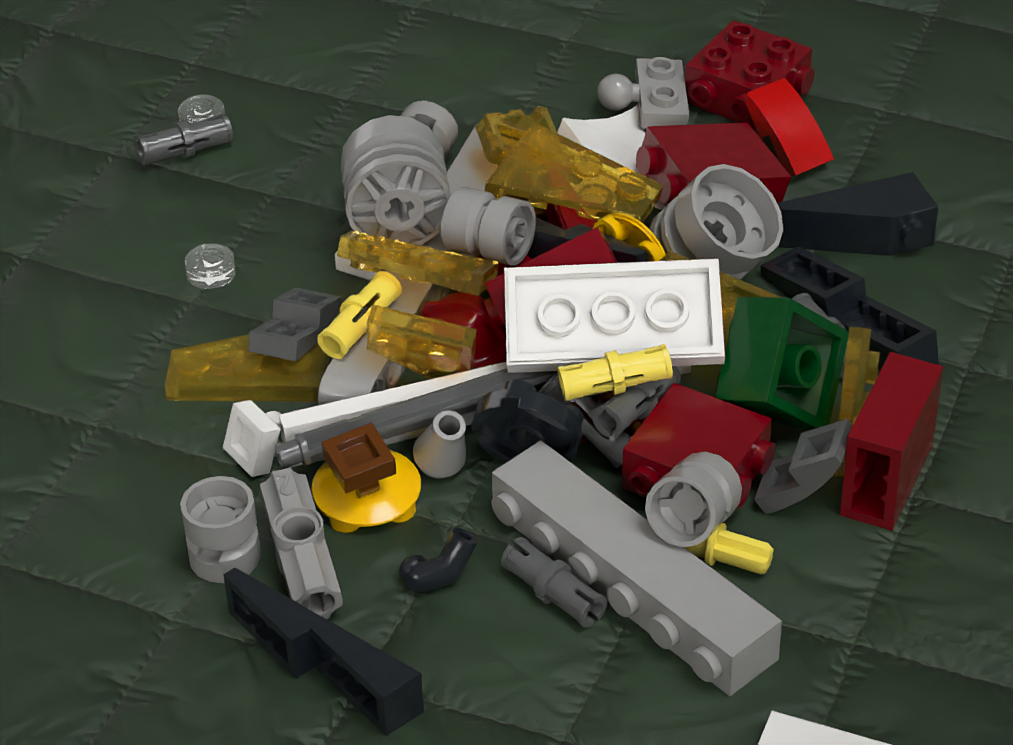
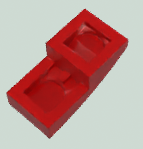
[742,78,834,177]

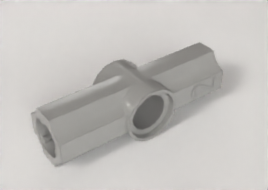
[260,468,343,619]

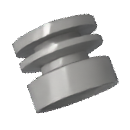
[340,115,451,250]
[649,164,783,295]

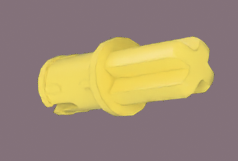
[684,523,773,574]

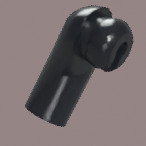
[399,528,478,594]

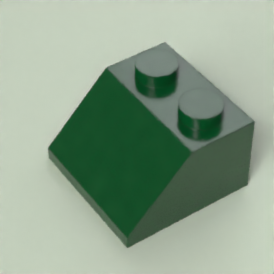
[715,297,850,431]

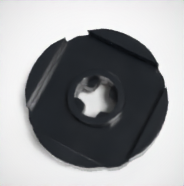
[471,379,584,463]

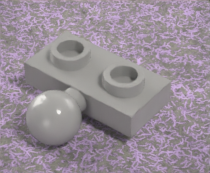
[597,57,689,128]

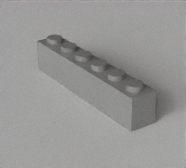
[492,440,782,696]

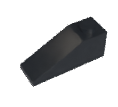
[777,172,938,256]

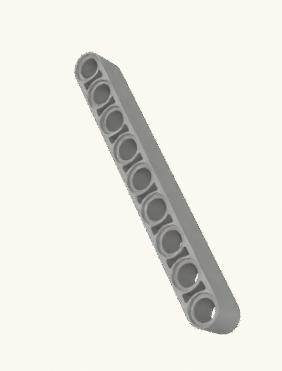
[318,123,527,406]

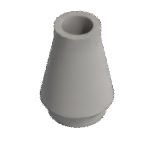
[413,410,466,479]

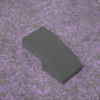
[248,287,342,361]
[754,419,853,515]

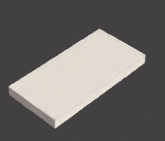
[504,259,725,373]

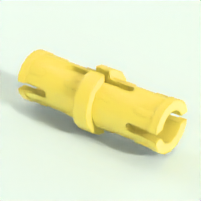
[317,271,402,359]
[557,344,673,401]

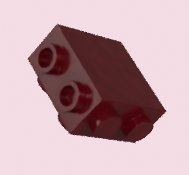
[685,20,815,129]
[622,383,776,523]

